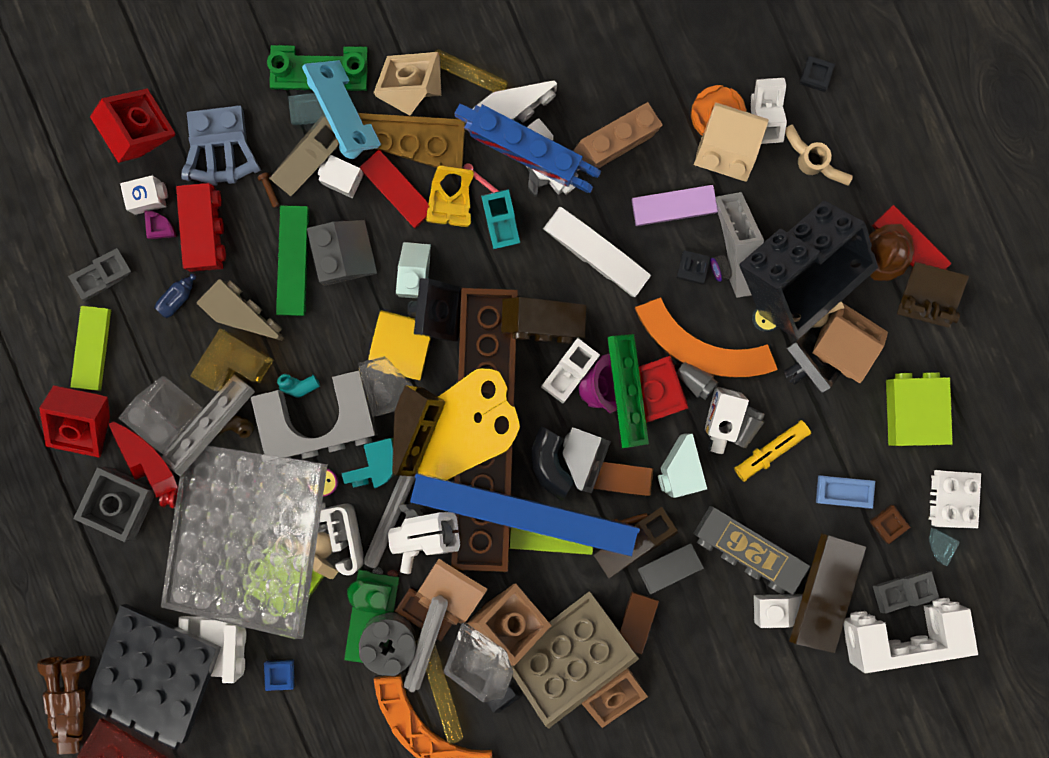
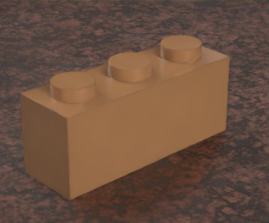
[573,102,662,175]

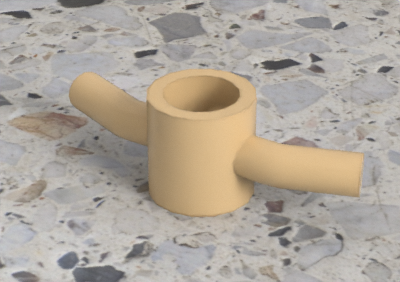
[785,124,853,186]

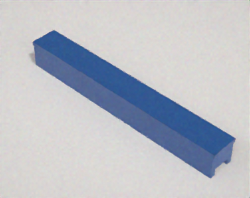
[410,473,640,556]

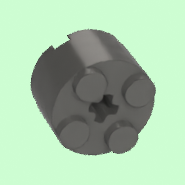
[359,612,417,676]

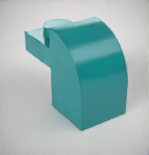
[481,189,520,249]
[342,438,394,488]

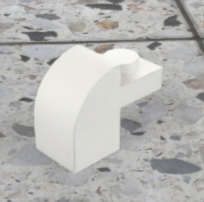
[751,78,787,144]
[541,338,600,403]

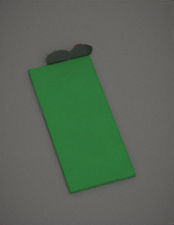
[344,567,401,663]

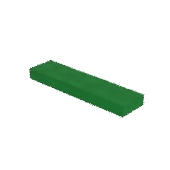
[276,206,309,316]
[608,334,649,448]

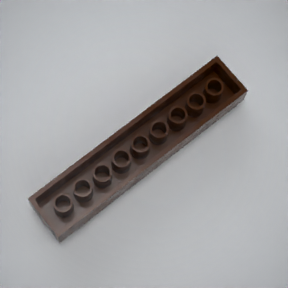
[451,288,518,572]

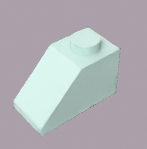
[396,242,431,298]

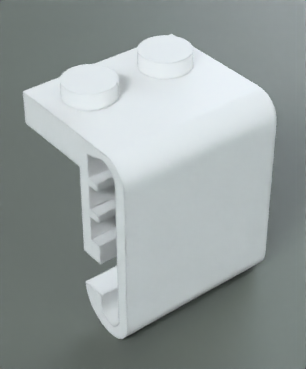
[296,503,364,575]
[178,616,246,683]

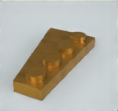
[358,113,465,169]

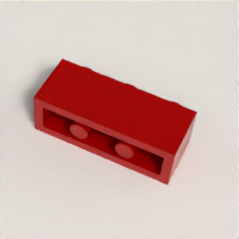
[176,183,226,272]

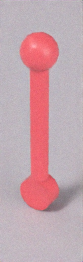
[463,163,499,192]

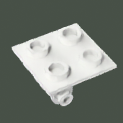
[929,470,981,528]

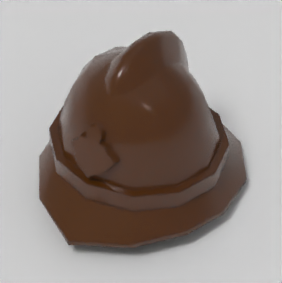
[869,224,914,281]

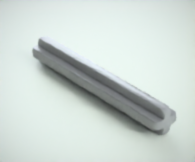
[363,472,418,568]
[404,595,448,692]

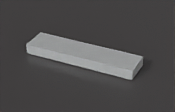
[161,375,255,476]

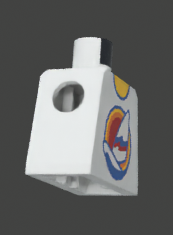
[705,386,749,454]

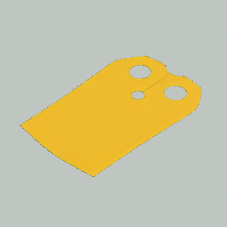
[417,369,520,480]

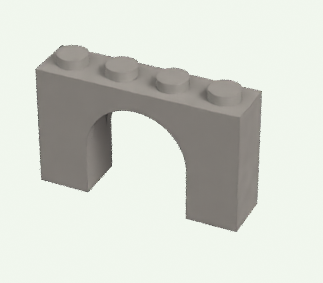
[251,371,378,466]

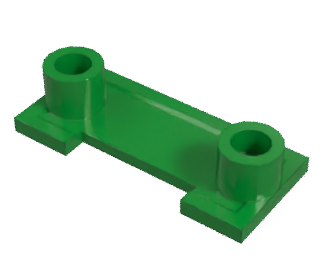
[267,45,368,91]

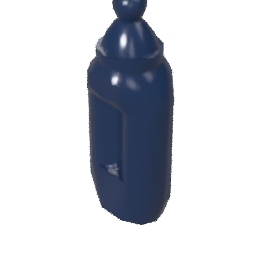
[154,273,197,318]

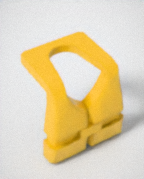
[426,166,474,227]

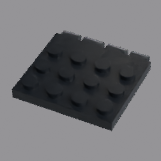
[87,604,221,751]

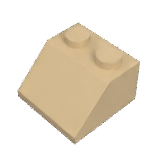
[694,102,769,182]

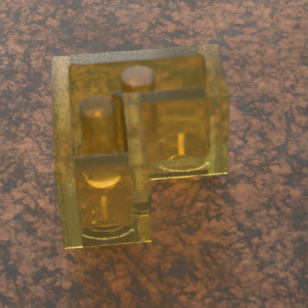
[190,329,274,391]

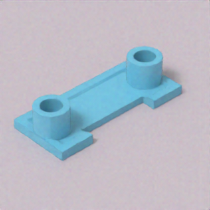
[302,60,381,159]

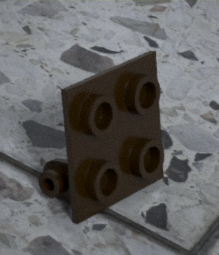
[897,262,969,328]

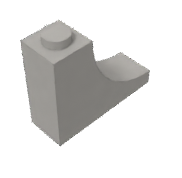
[715,192,764,298]

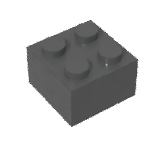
[74,466,155,542]

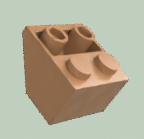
[812,303,888,383]

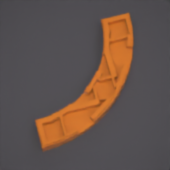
[635,298,778,377]
[374,675,492,758]

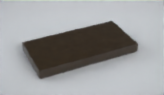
[789,533,866,653]

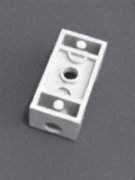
[843,598,978,673]

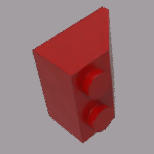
[90,88,176,163]
[39,386,110,458]

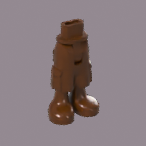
[37,655,91,754]

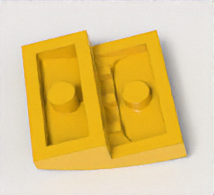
[367,310,431,380]

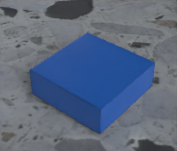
[264,660,295,691]

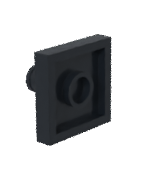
[407,278,463,342]
[784,328,842,393]

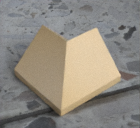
[374,52,441,116]

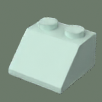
[658,433,707,498]

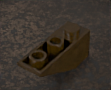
[594,507,678,579]

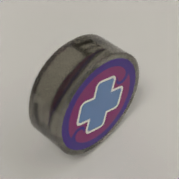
[710,254,732,283]

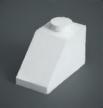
[754,594,803,628]

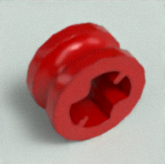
[159,484,181,509]

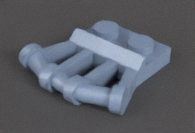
[181,106,261,186]

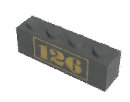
[693,506,810,595]

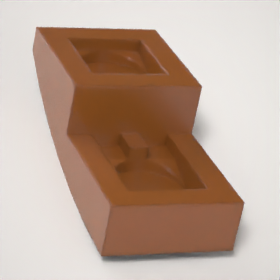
[593,462,654,496]

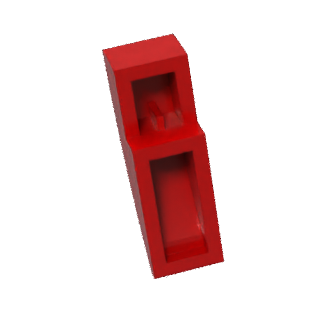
[109,422,178,497]

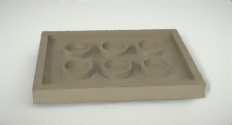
[507,591,639,728]

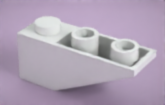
[473,80,557,122]

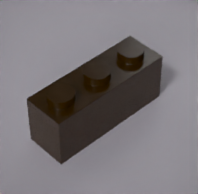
[501,297,586,344]

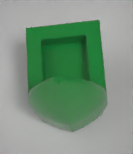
[347,580,391,614]

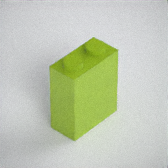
[886,372,952,446]

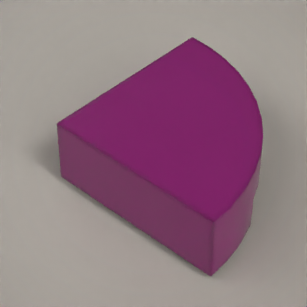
[144,211,177,239]

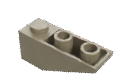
[269,116,339,196]
[197,279,284,341]

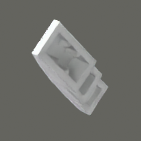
[543,207,651,297]

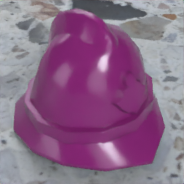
[578,354,617,413]

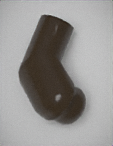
[217,414,253,438]

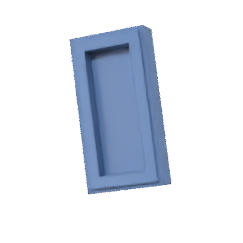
[816,475,875,508]

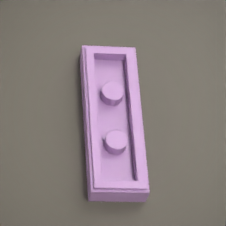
[632,185,718,226]

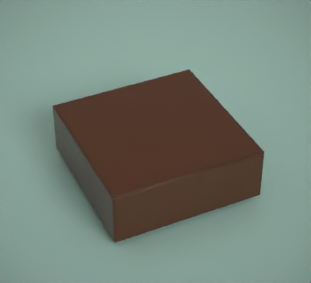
[869,505,911,544]

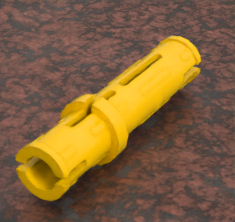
[734,420,811,482]

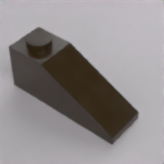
[392,385,446,477]

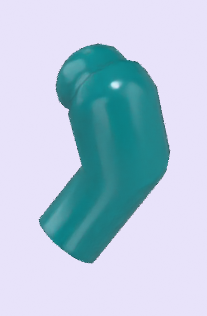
[277,374,321,398]

